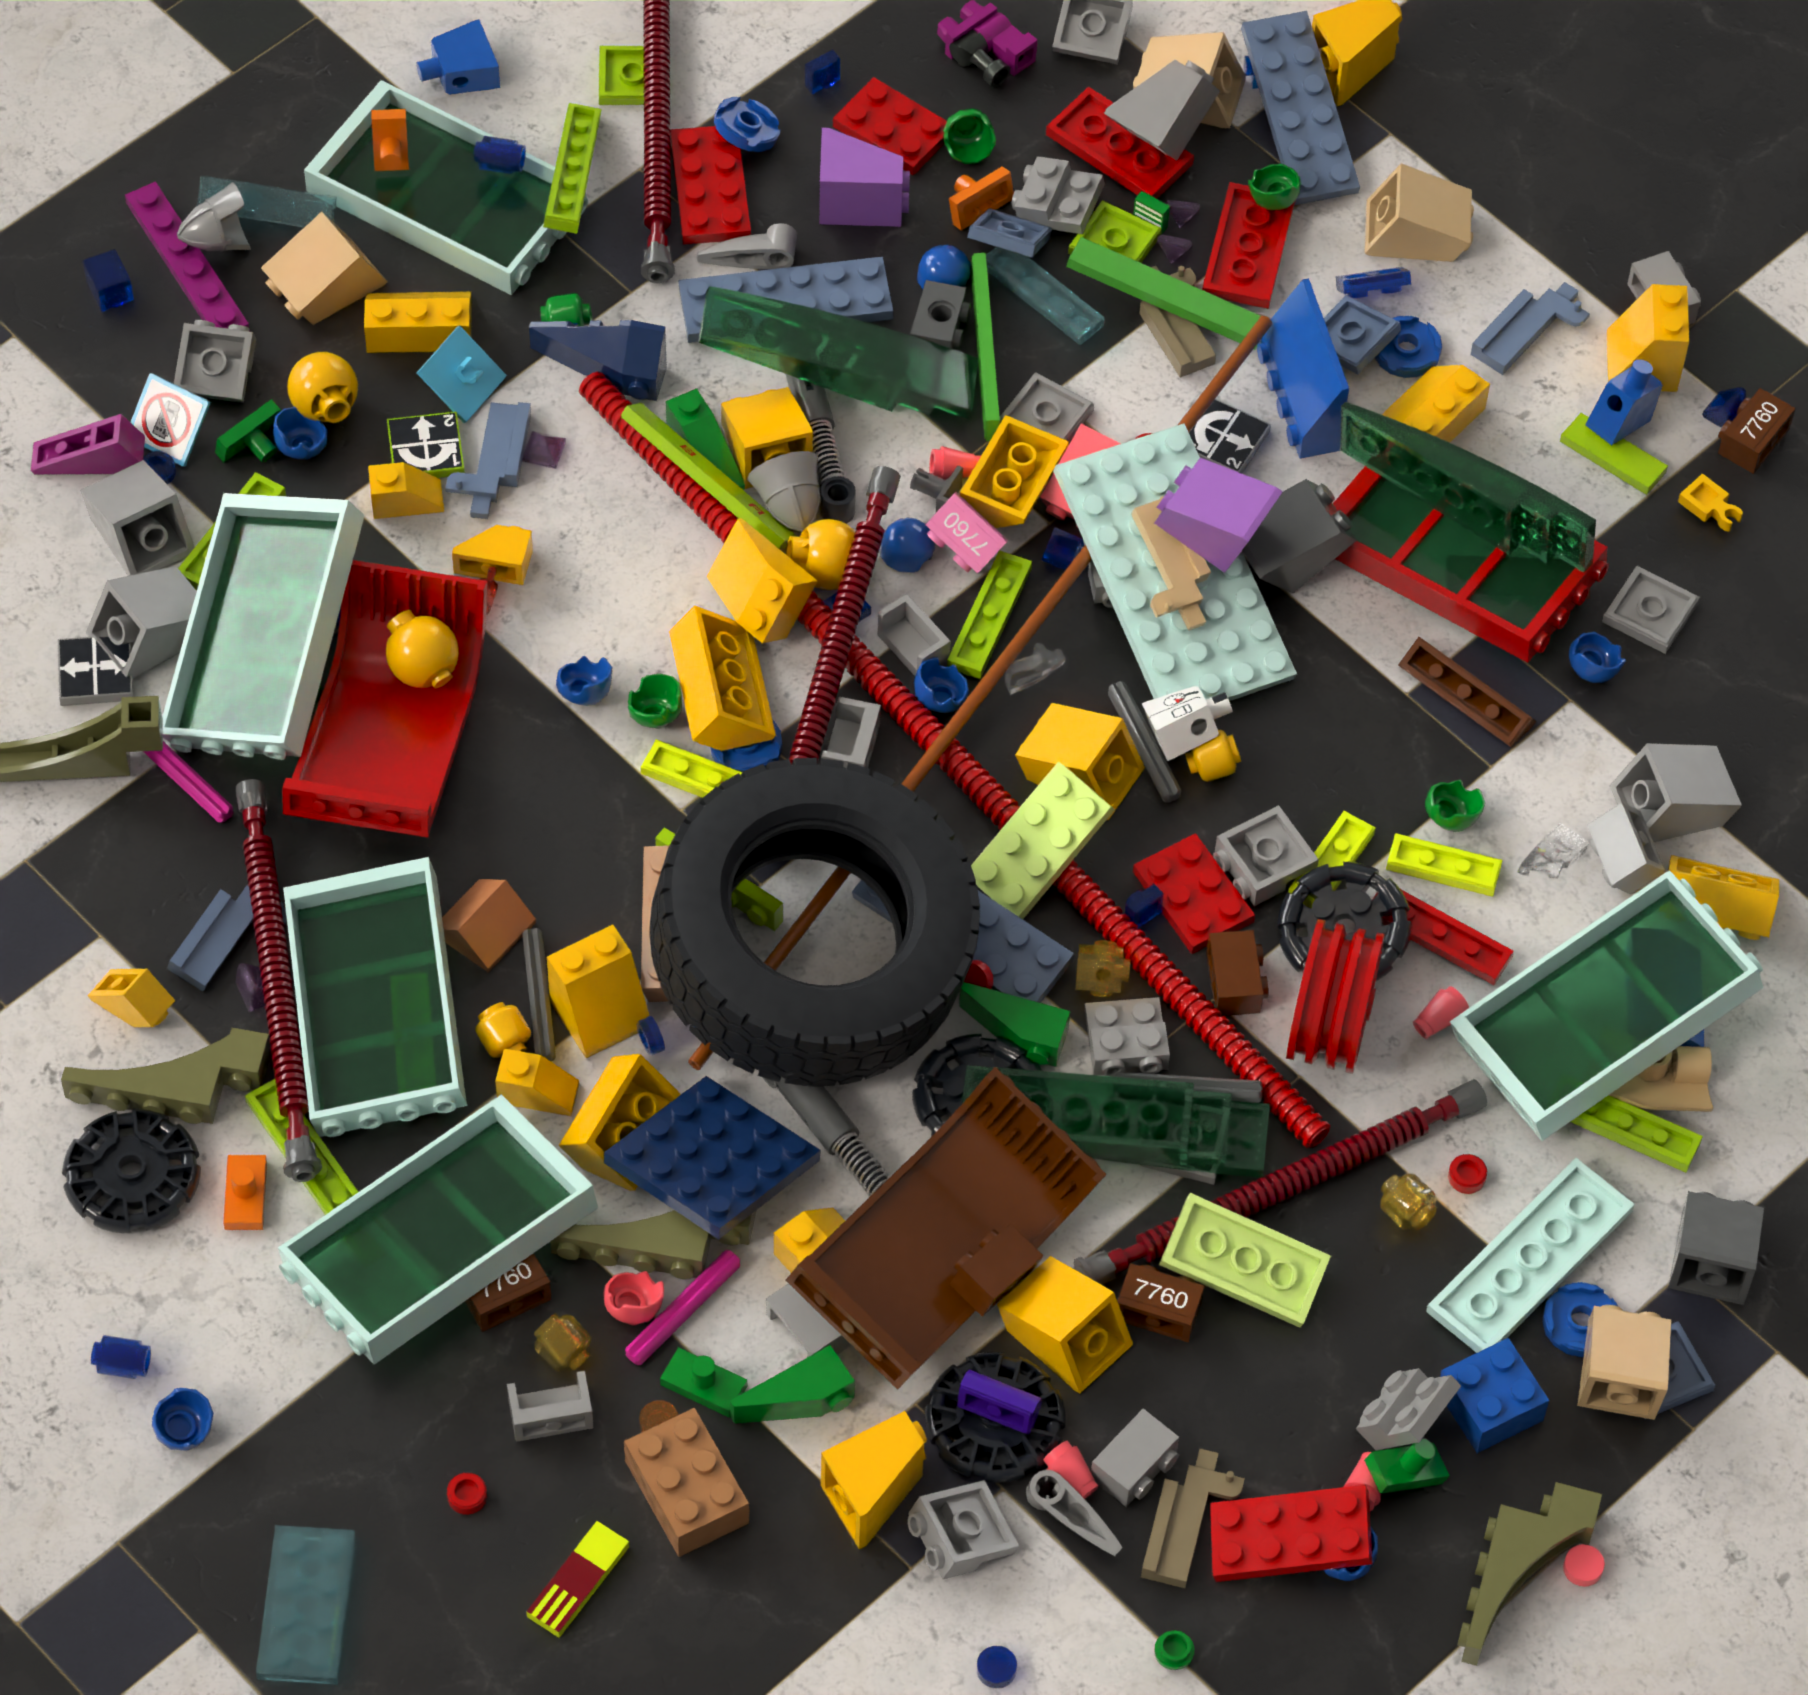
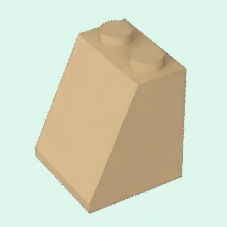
[1133,32,1246,128]
[1365,163,1474,262]
[261,212,388,325]
[1577,1305,1671,1420]

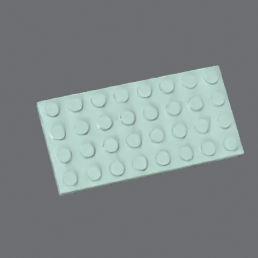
[1053,423,1297,701]

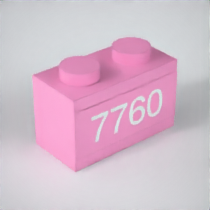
[925,492,1008,573]

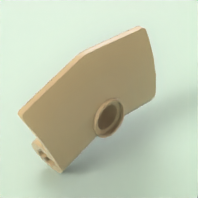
[1582,1026,1713,1112]

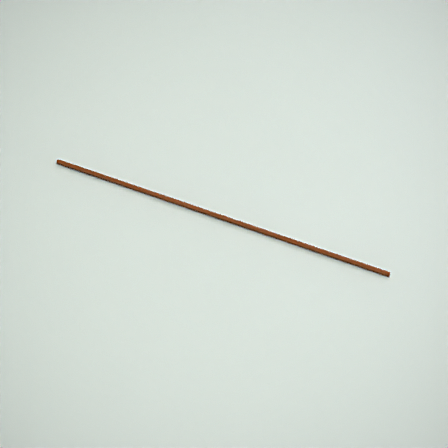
[688,316,1272,1070]

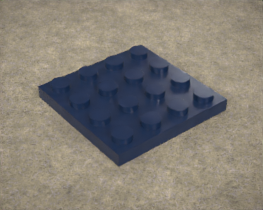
[604,1076,821,1239]

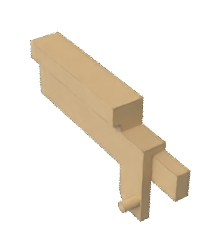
[1131,496,1211,631]

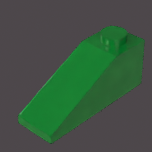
[665,388,745,490]
[959,982,1070,1067]
[730,1345,855,1424]

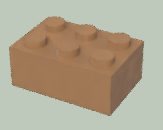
[624,1408,749,1557]

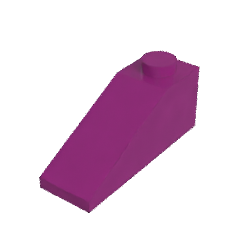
[30,414,145,475]

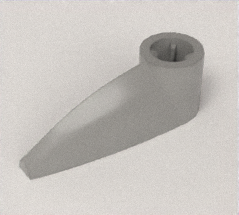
[697,223,797,269]
[1026,1470,1123,1556]

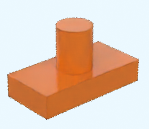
[371,109,409,171]
[949,166,1014,231]
[223,1155,267,1230]

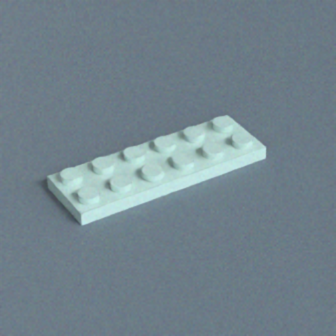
[1426,1158,1635,1353]

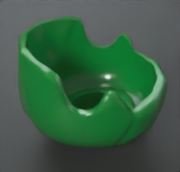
[943,108,996,164]
[1248,164,1301,211]
[628,673,682,729]
[1425,780,1486,832]

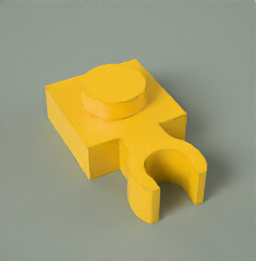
[1678,474,1743,532]

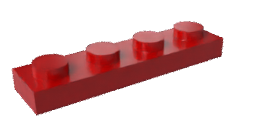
[1372,889,1514,985]

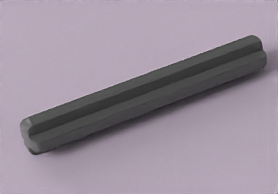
[1108,681,1181,803]
[522,928,556,1062]
[1113,1072,1263,1103]

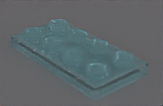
[256,1525,356,1685]

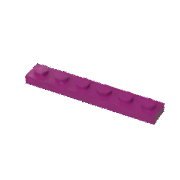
[125,181,250,332]

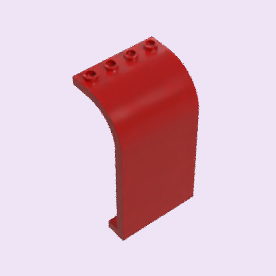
[282,560,487,838]

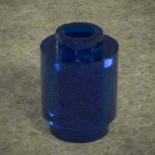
[474,136,526,174]
[91,1335,151,1379]

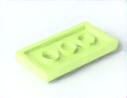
[971,761,1115,919]
[1159,1193,1331,1328]

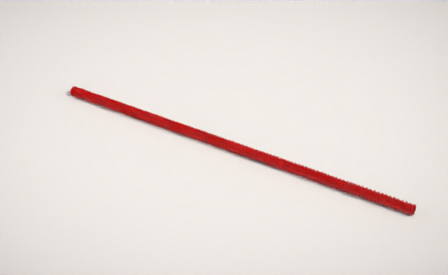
[579,371,1331,1148]

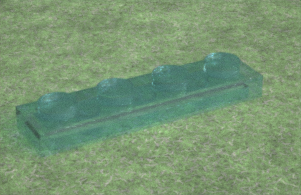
[197,175,337,228]
[986,247,1105,345]

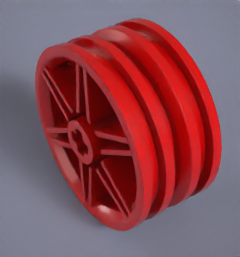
[1286,919,1385,1074]

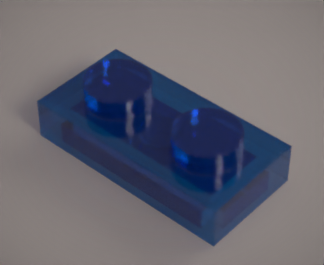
[1335,267,1412,298]

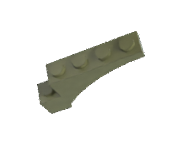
[0,695,163,782]
[61,1028,271,1124]
[550,1210,757,1280]
[1457,1482,1602,1666]

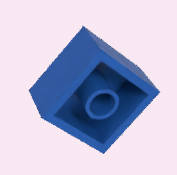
[1440,1338,1549,1453]

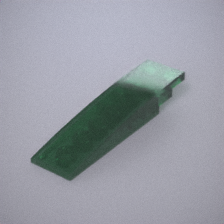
[698,286,978,419]
[1340,402,1596,573]
[962,1065,1270,1177]

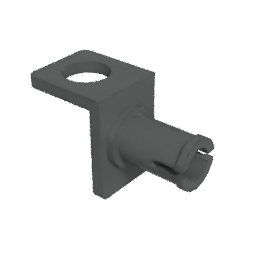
[910,466,963,512]

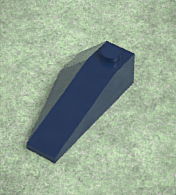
[529,320,667,401]

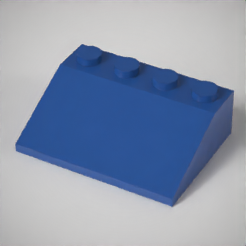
[1257,278,1349,459]

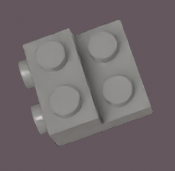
[1052,0,1133,65]
[1012,156,1105,234]
[174,320,257,403]
[1213,805,1319,906]
[1084,997,1170,1077]
[1356,1368,1461,1450]
[908,1480,1019,1579]

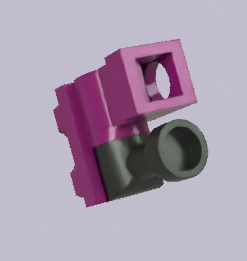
[937,0,1038,88]

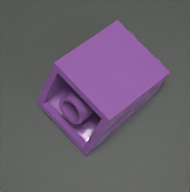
[819,128,910,227]
[1154,458,1283,573]

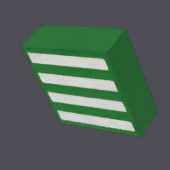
[1133,191,1170,235]

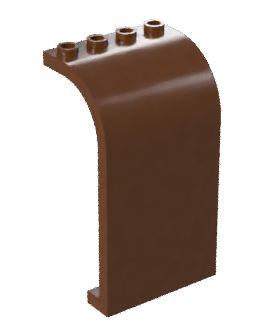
[785,1067,1107,1390]

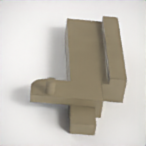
[1139,265,1216,377]
[1141,1449,1245,1588]

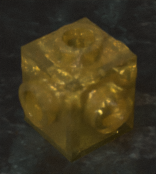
[1076,940,1130,997]

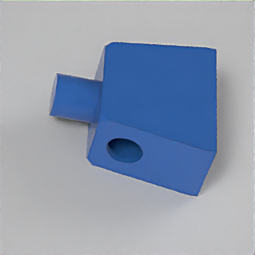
[416,19,500,95]
[1585,359,1663,446]

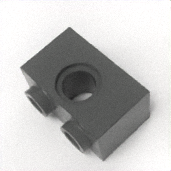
[910,280,971,363]

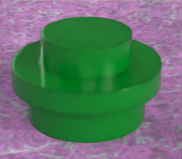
[1154,1630,1195,1670]

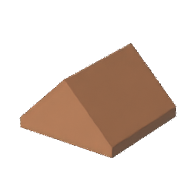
[431,879,536,973]

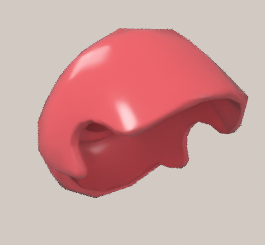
[604,1271,664,1325]

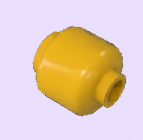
[1185,729,1241,782]
[475,1002,531,1058]

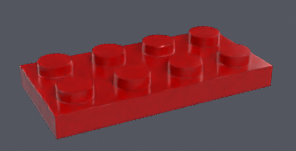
[1046,87,1194,199]
[670,126,751,245]
[1202,182,1296,309]
[1210,1485,1372,1582]

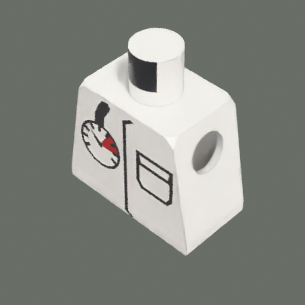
[1142,686,1233,761]

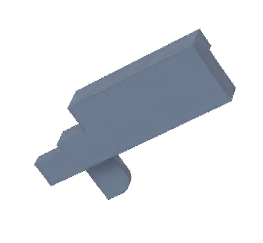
[1470,282,1590,375]
[445,402,531,519]
[167,884,287,991]

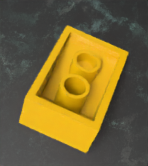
[707,518,817,644]

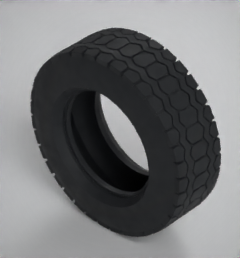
[650,758,980,1087]

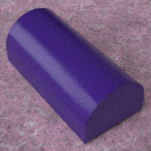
[957,1369,1042,1434]

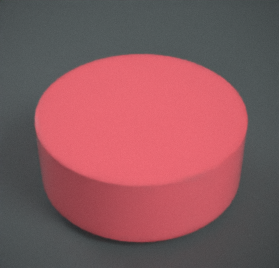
[1563,1544,1605,1587]

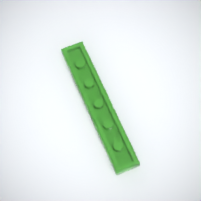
[1066,237,1261,350]
[971,253,1000,441]

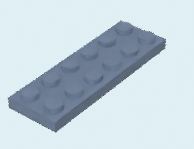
[1241,11,1360,205]
[678,257,893,343]
[852,880,1075,1003]

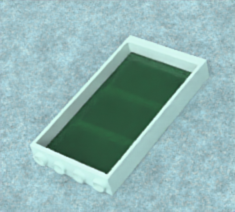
[304,80,588,295]
[163,493,365,760]
[283,857,467,1137]
[1450,870,1763,1141]
[278,1094,598,1364]

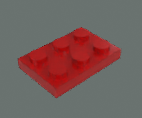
[833,77,947,176]
[1133,833,1255,954]

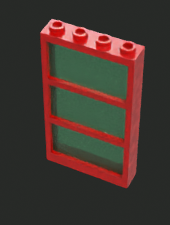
[1333,434,1609,663]

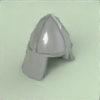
[177,182,251,252]
[747,451,820,532]

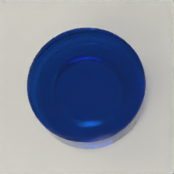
[143,451,176,484]
[637,1016,665,1056]
[976,1646,1017,1688]

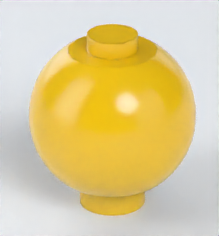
[287,352,358,423]
[786,519,855,590]
[386,610,459,689]

